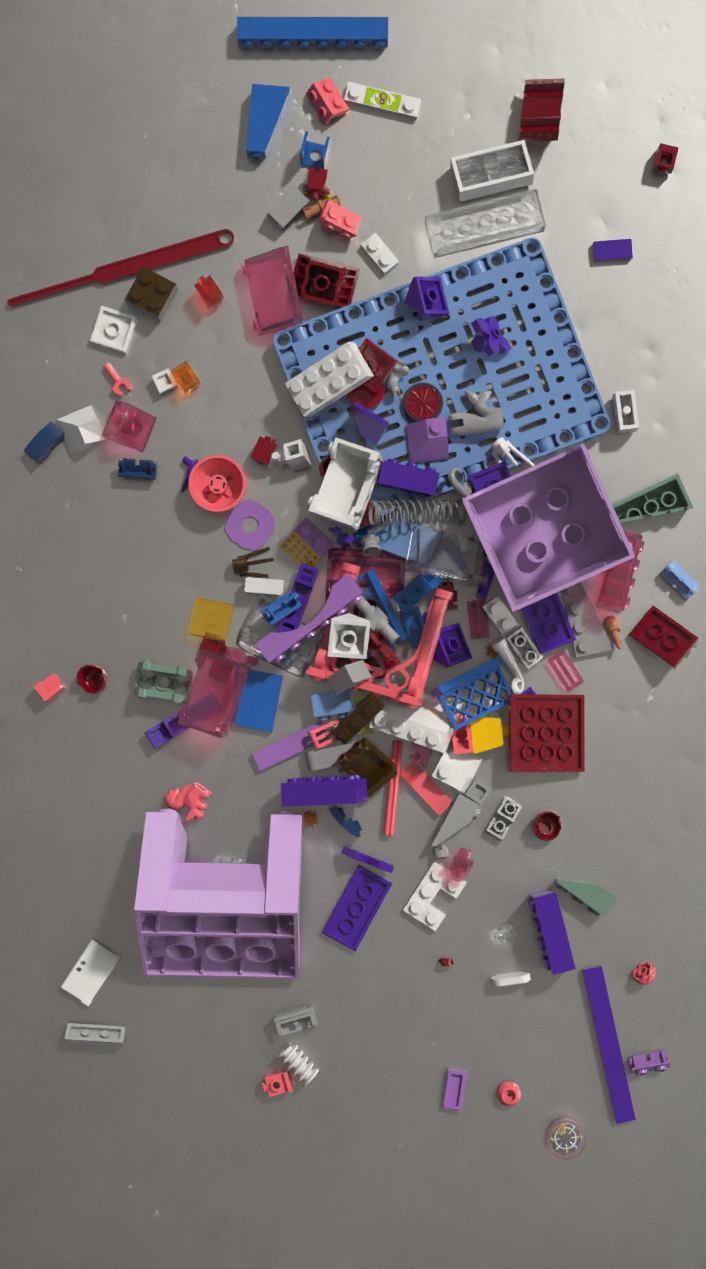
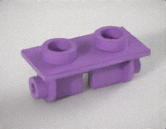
[628,1051,670,1076]

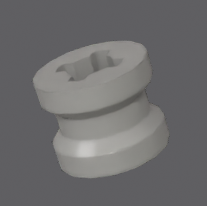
[361,534,381,558]

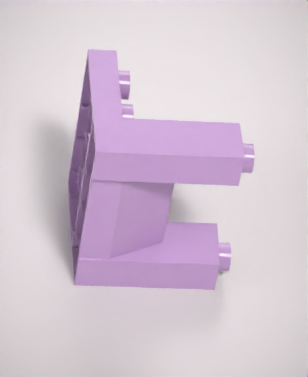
[134,809,303,979]

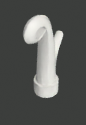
[490,635,524,694]

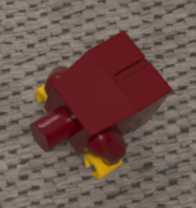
[302,167,331,201]

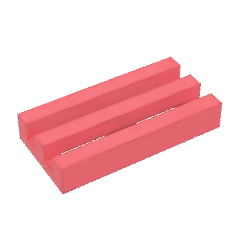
[307,718,342,750]

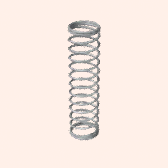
[368,499,467,526]

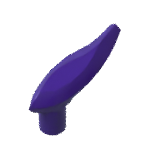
[181,456,199,492]

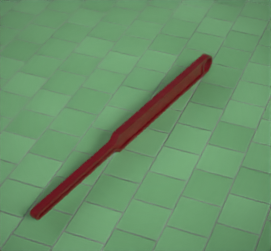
[7,229,235,307]

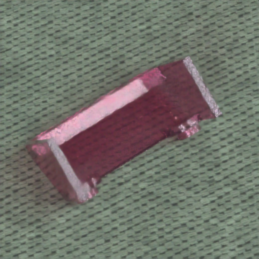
[325,548,405,609]

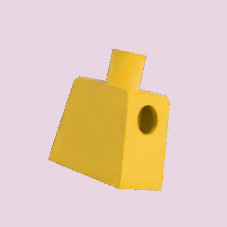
[469,717,509,754]

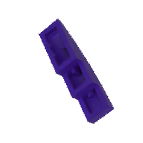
[144,691,223,749]

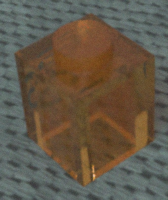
[171,361,201,393]

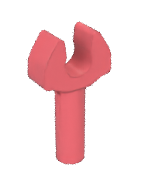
[103,363,131,397]

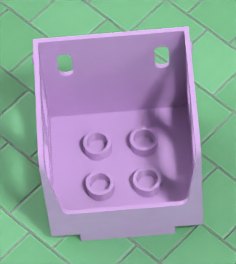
[462,443,635,612]

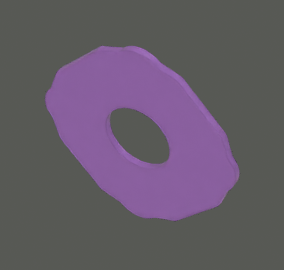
[225,500,276,550]

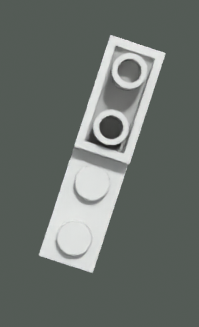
[481,595,543,669]

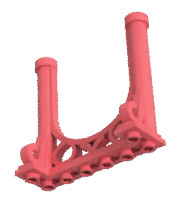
[306,562,453,709]

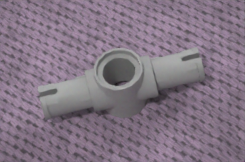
[355,596,400,644]

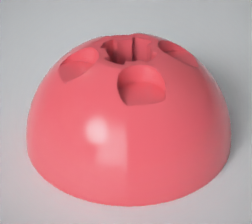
[189,455,246,512]

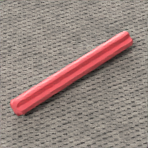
[384,740,403,836]

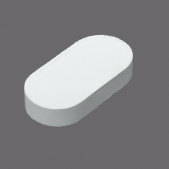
[491,971,531,987]

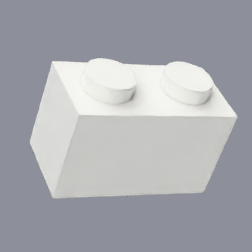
[612,390,639,434]

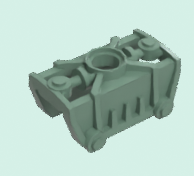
[133,659,194,704]

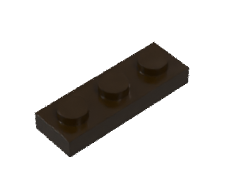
[330,692,385,745]

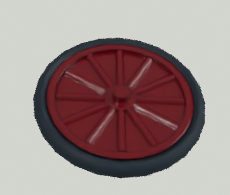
[403,382,443,422]

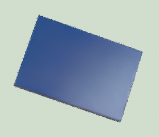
[235,669,283,732]

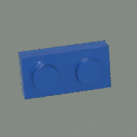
[400,606,424,648]

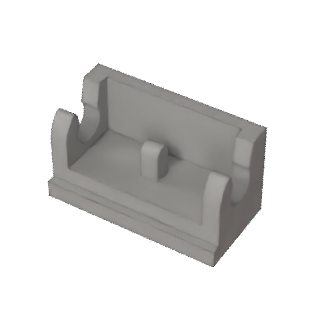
[266,186,309,228]
[274,1005,318,1037]

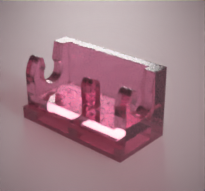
[409,742,433,769]

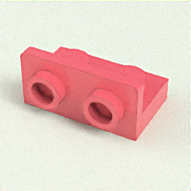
[318,200,361,239]

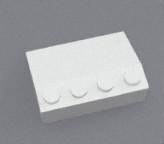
[369,675,463,754]

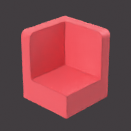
[33,673,66,702]

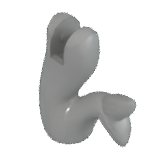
[448,391,504,435]

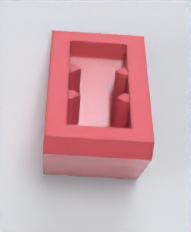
[451,715,474,755]

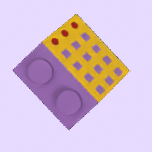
[281,517,334,567]

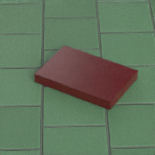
[629,605,699,669]

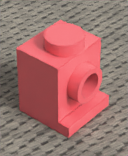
[262,1069,293,1097]

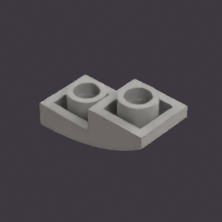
[485,797,522,841]

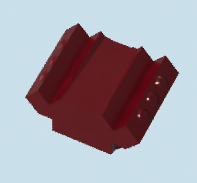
[518,78,565,141]
[288,253,360,307]

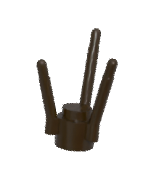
[232,546,274,578]

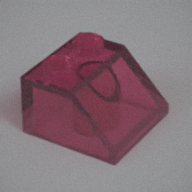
[102,400,157,453]

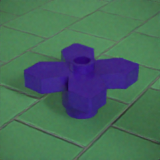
[471,316,512,357]

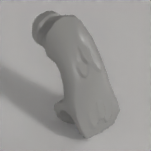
[387,361,409,396]

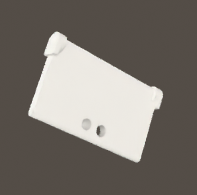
[60,939,121,1006]

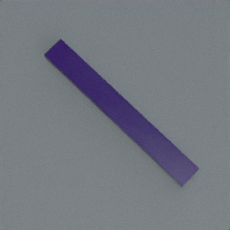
[582,965,636,1124]

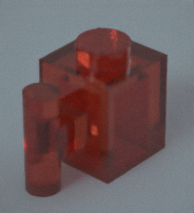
[194,275,224,309]

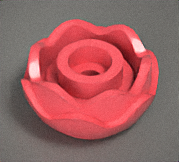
[633,962,656,985]
[497,1082,521,1107]

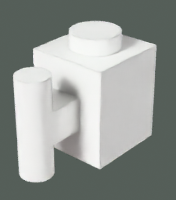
[272,439,311,471]

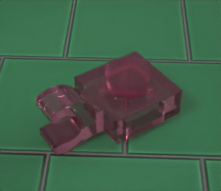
[222,646,259,669]

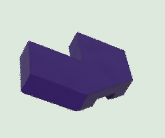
[341,846,394,873]

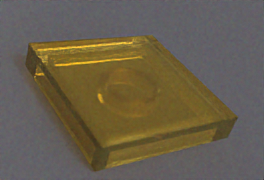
[188,597,234,642]

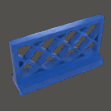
[347,568,408,659]
[430,657,513,731]

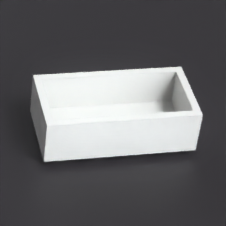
[285,342,374,417]

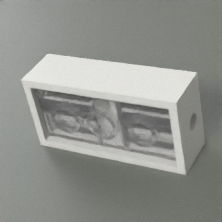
[450,140,534,202]

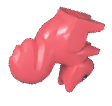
[165,783,211,821]

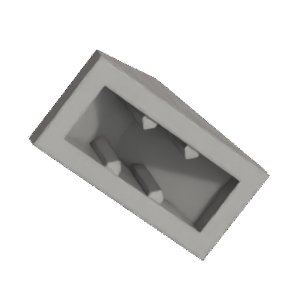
[328,660,372,695]

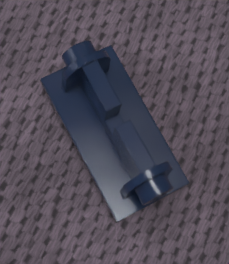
[117,458,158,480]

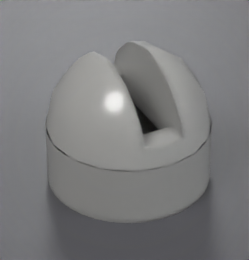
[433,845,449,860]

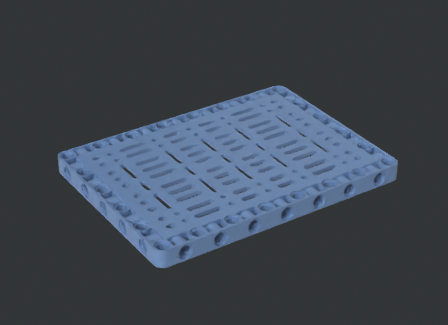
[273,237,610,529]

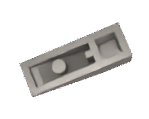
[431,793,481,847]

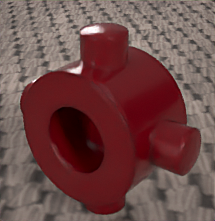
[439,957,455,966]

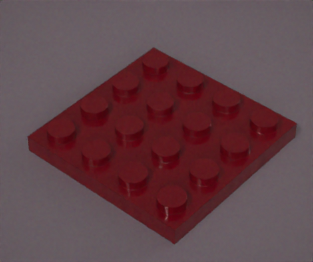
[509,694,585,772]

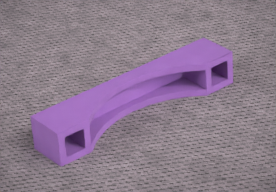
[255,574,364,663]

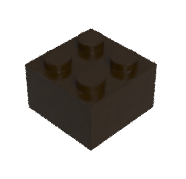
[125,266,178,322]

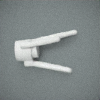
[491,437,535,467]

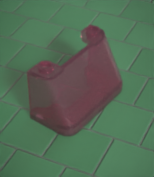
[241,246,303,335]
[177,649,251,738]

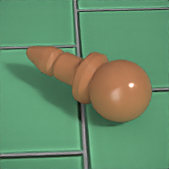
[604,615,622,650]

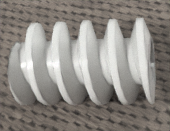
[276,1044,319,1087]

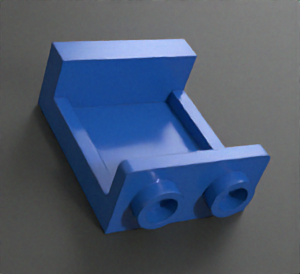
[393,564,445,613]

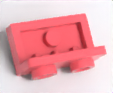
[306,78,349,124]

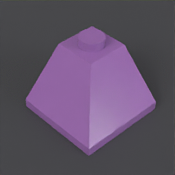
[406,417,449,463]

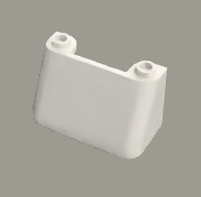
[307,438,383,531]

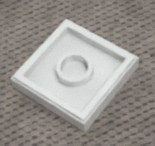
[89,306,138,354]

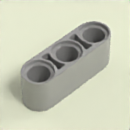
[305,743,354,772]

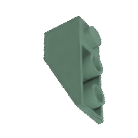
[555,878,617,917]

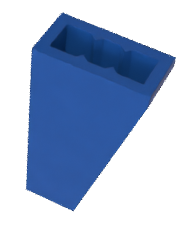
[246,84,291,160]

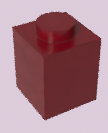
[250,436,278,468]

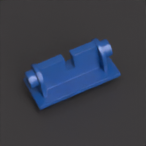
[260,591,302,626]

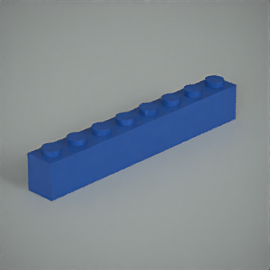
[237,17,388,49]

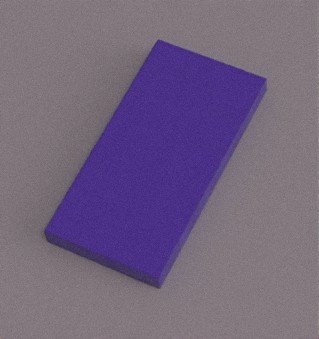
[322,865,392,952]

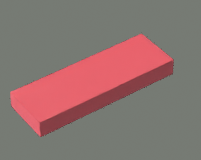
[400,761,453,816]

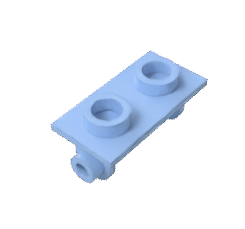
[659,560,700,600]

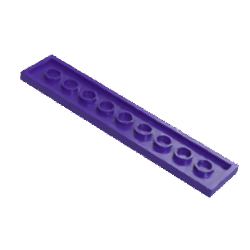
[469,461,576,654]

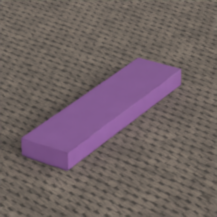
[252,721,329,771]

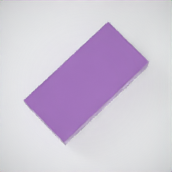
[442,1068,467,1111]

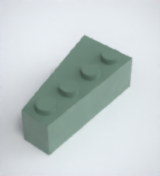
[611,474,694,523]

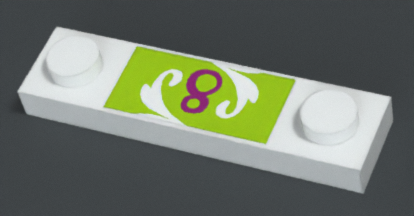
[344,82,421,120]

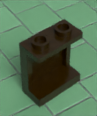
[336,737,398,798]

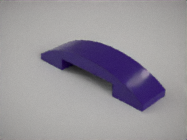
[276,563,319,633]

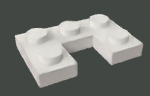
[403,861,467,931]

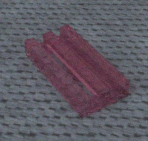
[547,649,584,692]

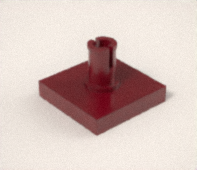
[359,338,398,393]

